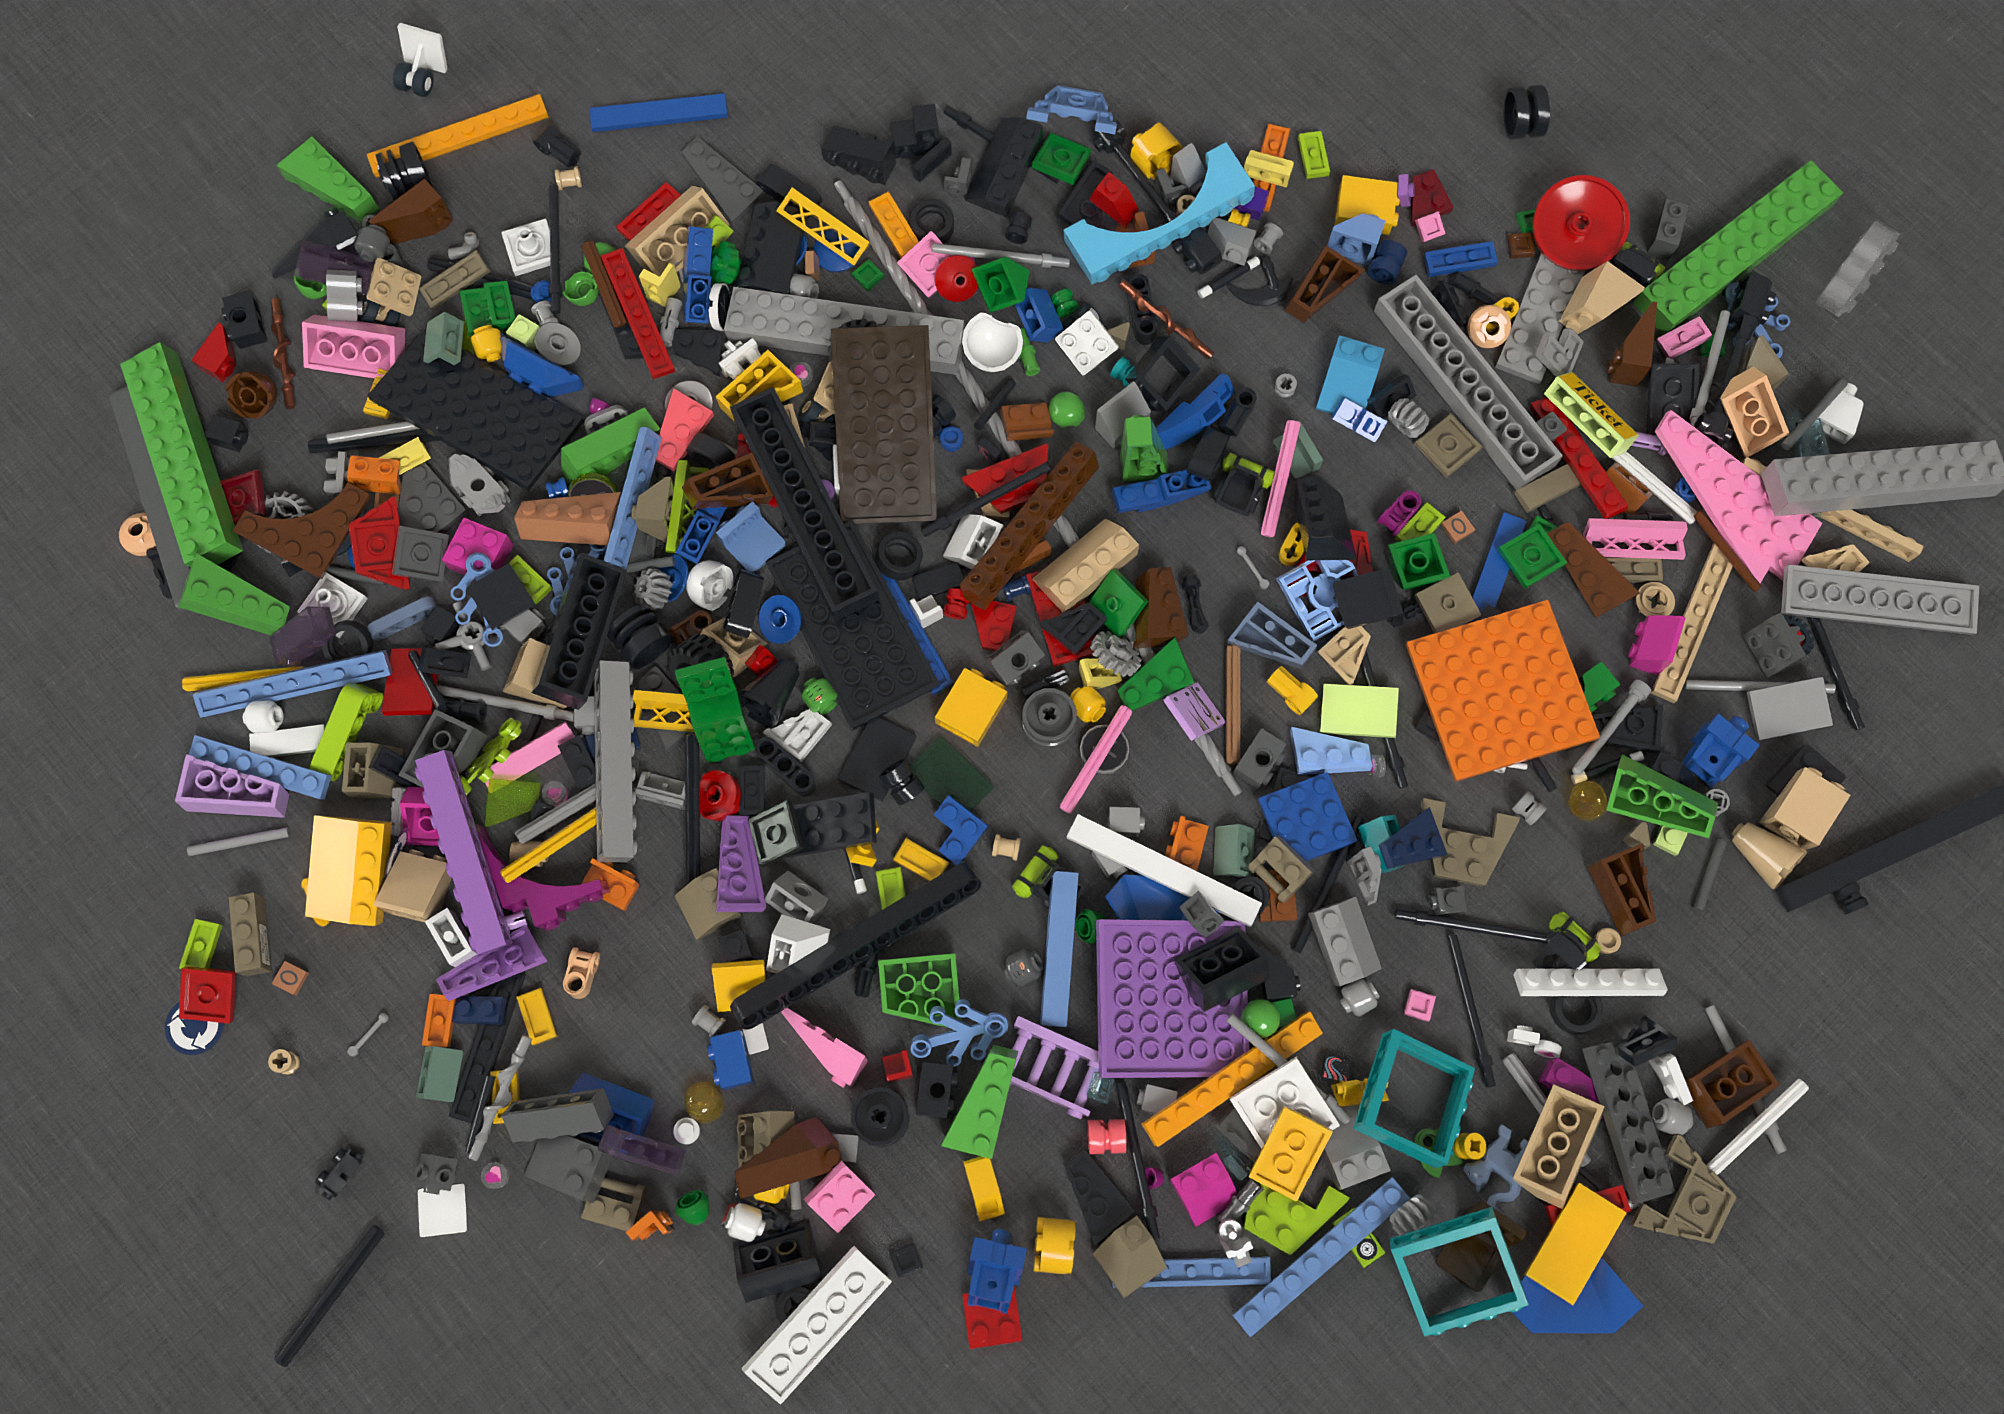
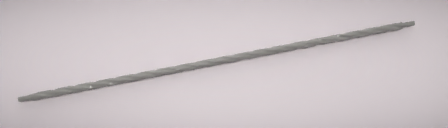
[834,180,1243,797]

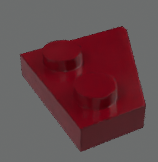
[1410,169,1454,227]

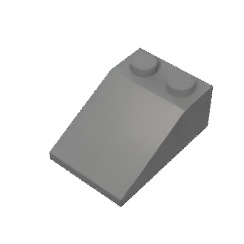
[1322,1105,1391,1190]

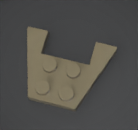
[1421,798,1520,887]
[1630,1134,1736,1244]

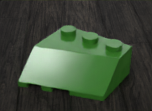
[878,953,961,1028]

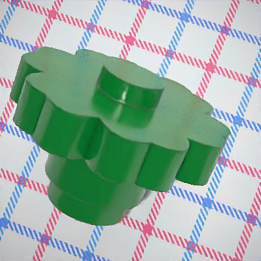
[710,241,742,287]

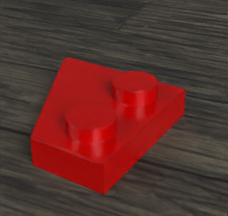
[970,601,1017,652]

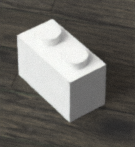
[425,908,477,967]

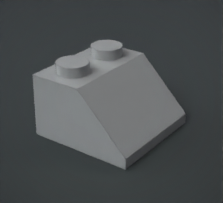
[1095,381,1151,449]

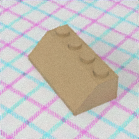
[625,186,730,277]
[1033,519,1139,613]
[1513,1085,1604,1209]

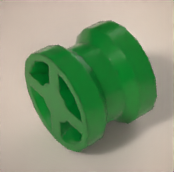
[1051,289,1079,318]

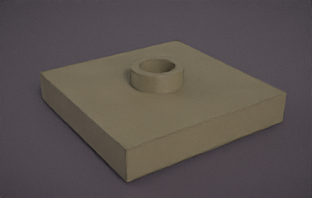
[1414,413,1483,479]
[1414,572,1481,633]

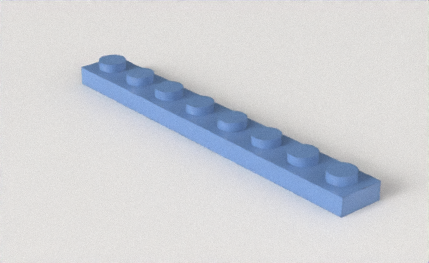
[193,650,393,718]
[1232,1177,1410,1337]

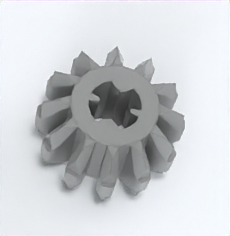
[1388,398,1429,438]
[633,568,673,611]
[1389,1194,1435,1235]

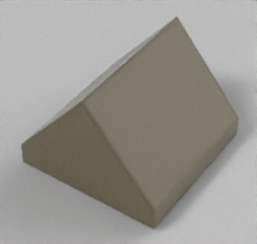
[1108,322,1130,351]
[1622,822,1651,850]

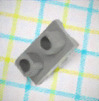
[324,452,350,496]
[1217,1218,1253,1267]

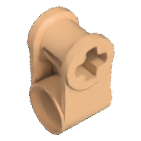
[563,947,600,999]

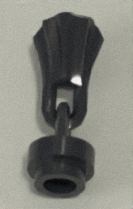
[1181,575,1209,634]
[735,1187,793,1231]

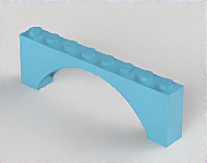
[1063,142,1255,284]

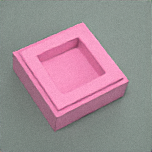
[1415,211,1445,242]
[1403,989,1436,1022]

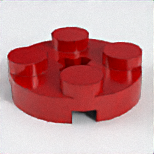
[700,770,741,821]

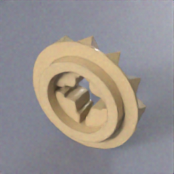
[1635,582,1675,617]

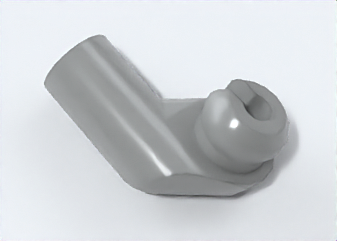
[448,232,479,260]

